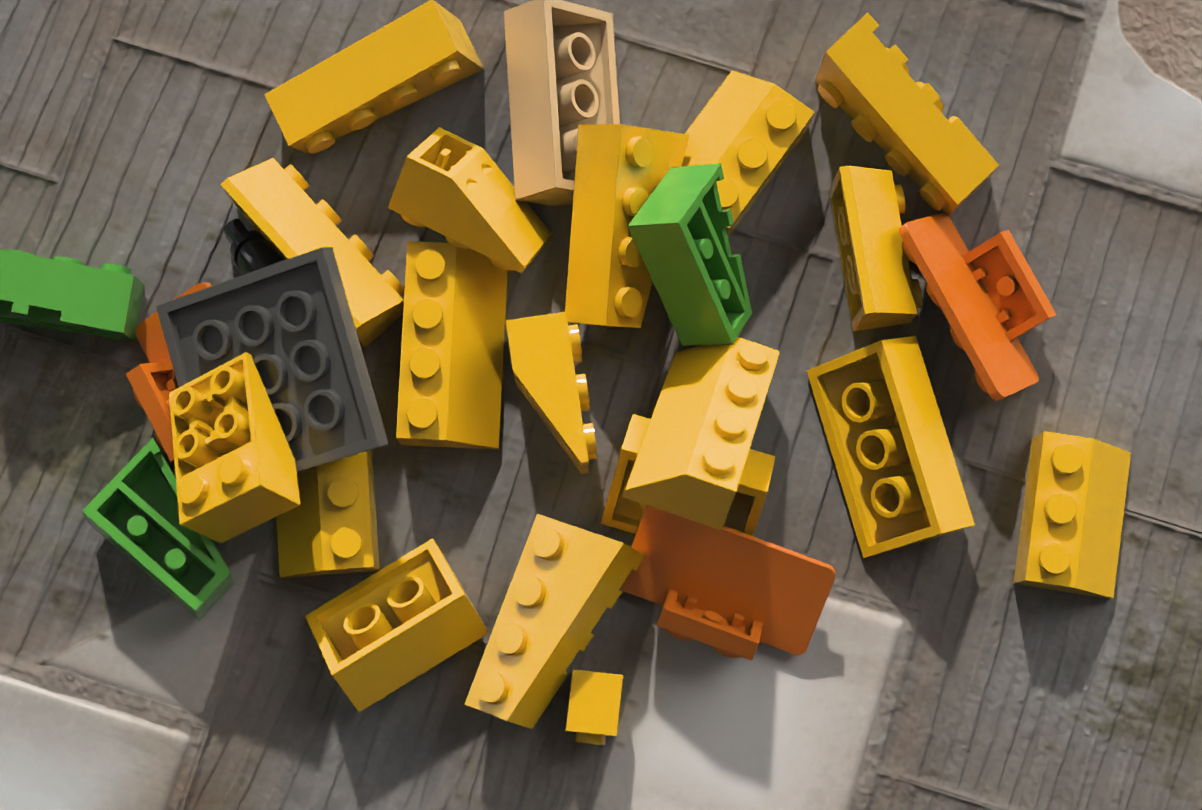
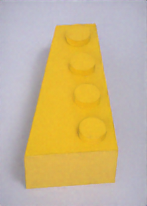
[264,0,484,154]
[815,12,999,216]
[565,124,689,328]
[465,514,646,729]

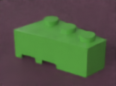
[628,163,752,346]
[0,249,144,341]
[82,438,234,621]

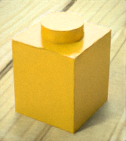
[566,669,623,745]

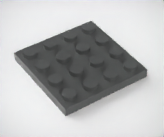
[156,247,389,473]

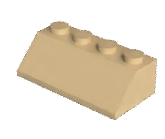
[504,0,620,206]

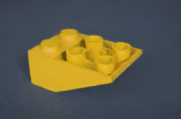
[388,127,552,273]
[506,312,597,474]
[169,352,300,543]

